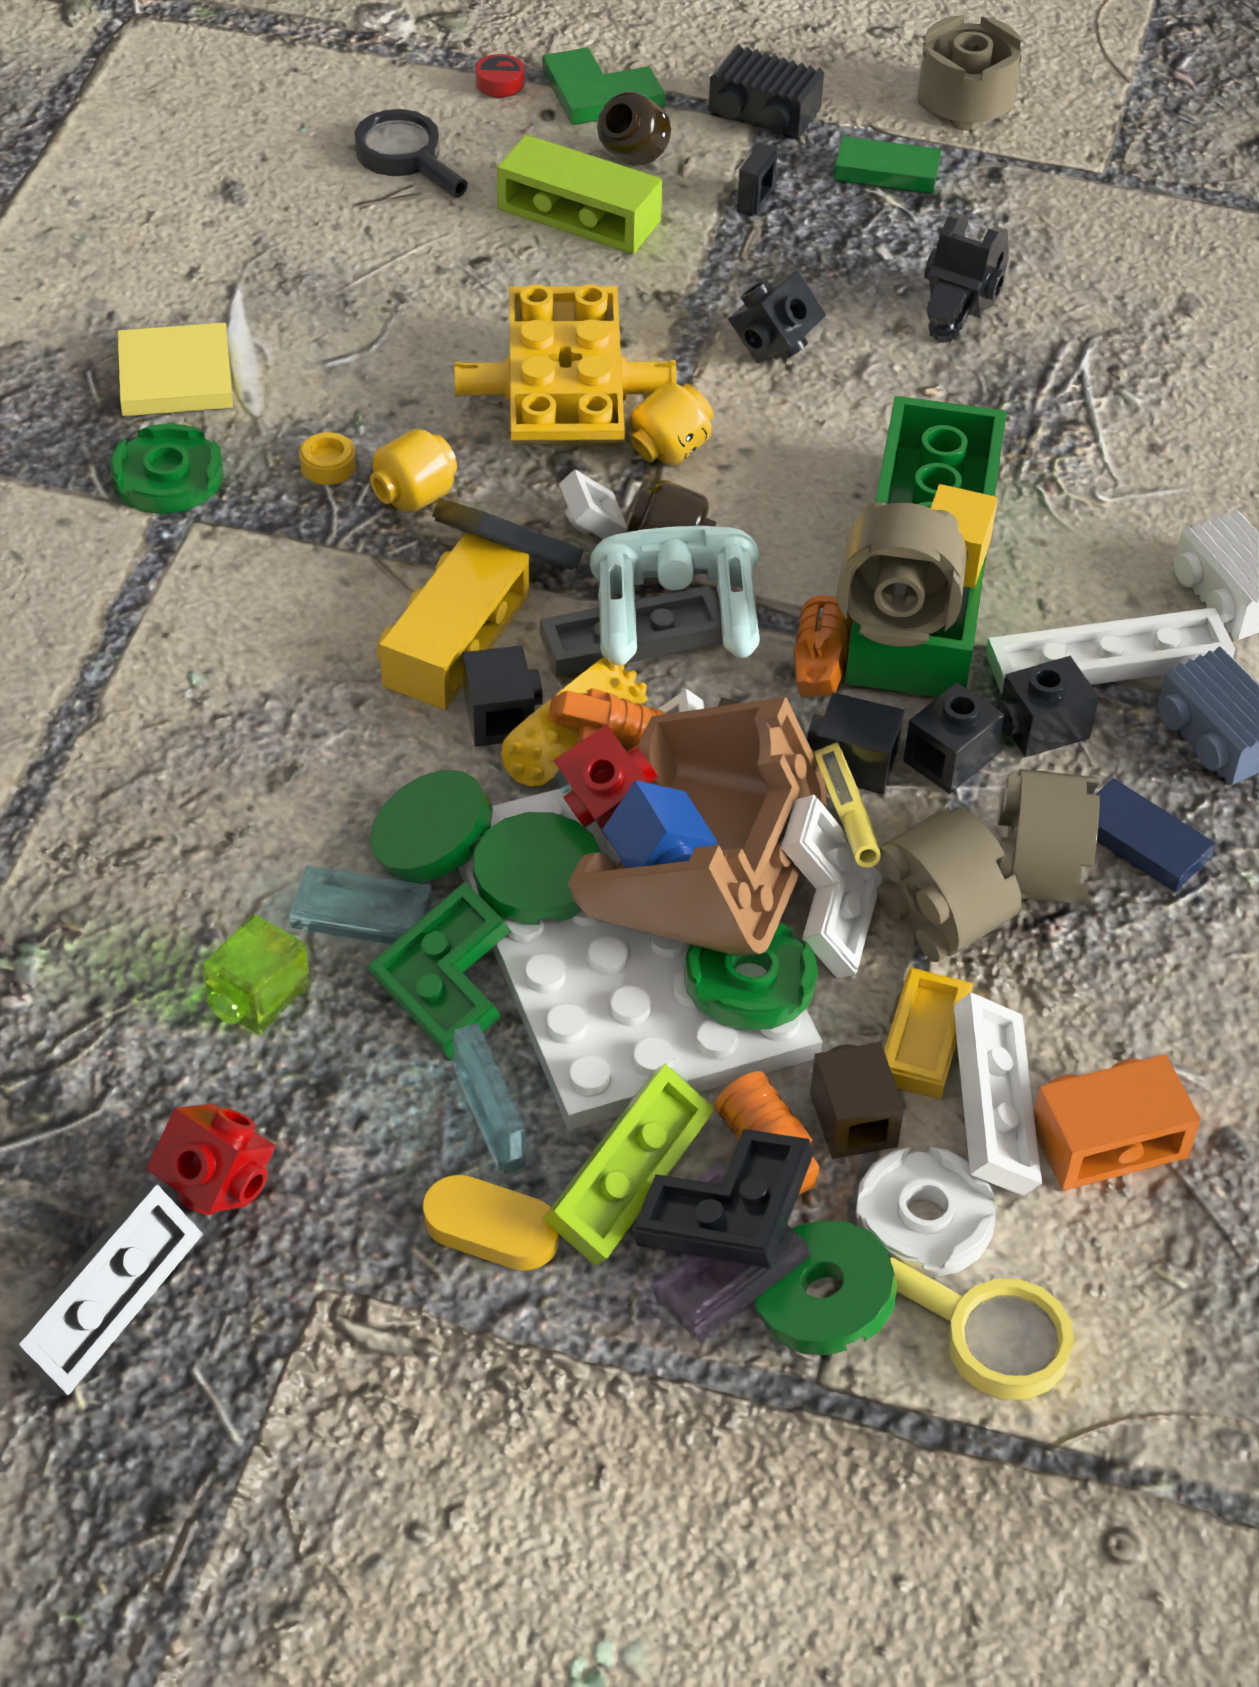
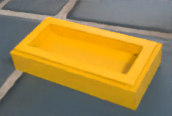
[884,967,973,1100]

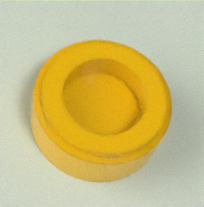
[299,432,356,485]

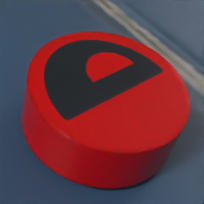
[476,54,524,98]

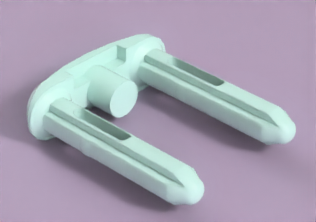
[590,526,760,666]

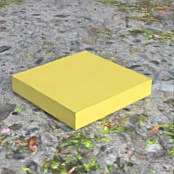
[118,322,233,416]

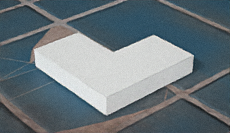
[781,794,882,979]

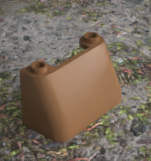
[568,696,827,956]

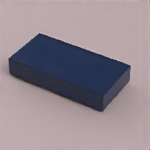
[1096,778,1216,892]

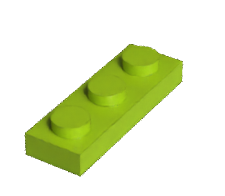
[543,1063,715,1266]

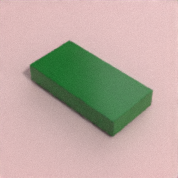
[834,136,941,194]

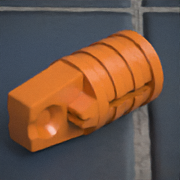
[794,595,853,697]
[547,688,664,752]
[714,1071,819,1195]

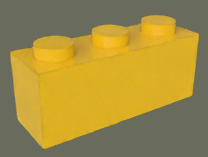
[376,532,529,710]

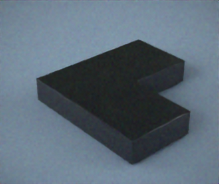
[432,498,584,570]
[632,1129,814,1268]

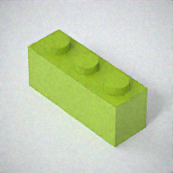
[497,134,663,254]

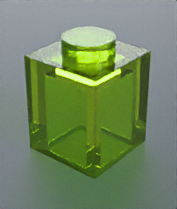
[202,913,310,1036]

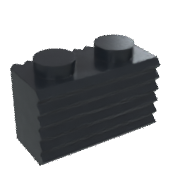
[708,44,824,139]

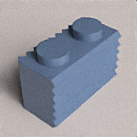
[1157,646,1259,785]

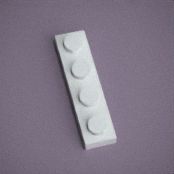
[986,607,1235,694]

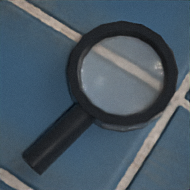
[354,109,468,198]

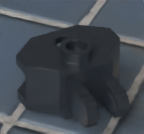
[924,214,1009,343]

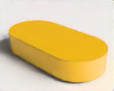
[423,1175,559,1271]

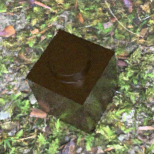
[810,1042,904,1159]

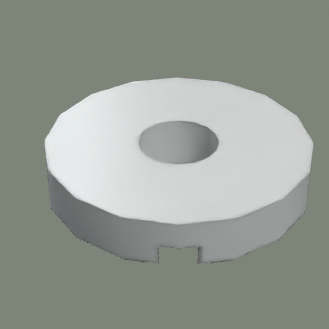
[855,1147,996,1278]

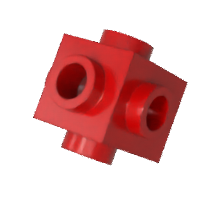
[554,724,658,840]
[146,1104,276,1215]

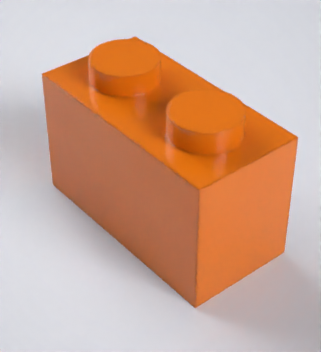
[1034,1054,1201,1191]

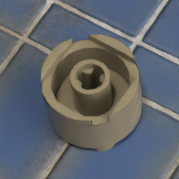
[917,15,1022,131]
[837,502,967,647]
[996,769,1100,905]
[876,806,1021,962]

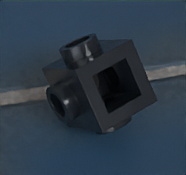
[728,270,826,363]

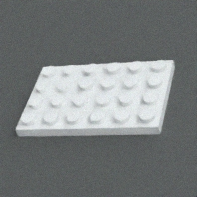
[458,786,823,1131]

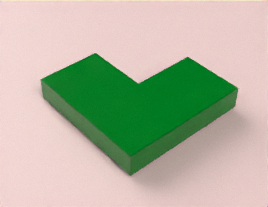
[542,47,665,125]
[366,882,511,1060]

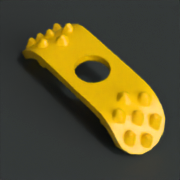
[501,657,648,787]

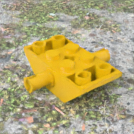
[454,284,676,445]

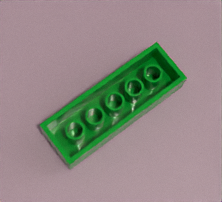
[845,396,1007,697]

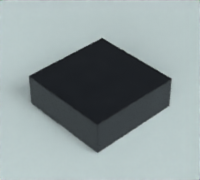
[737,143,777,217]

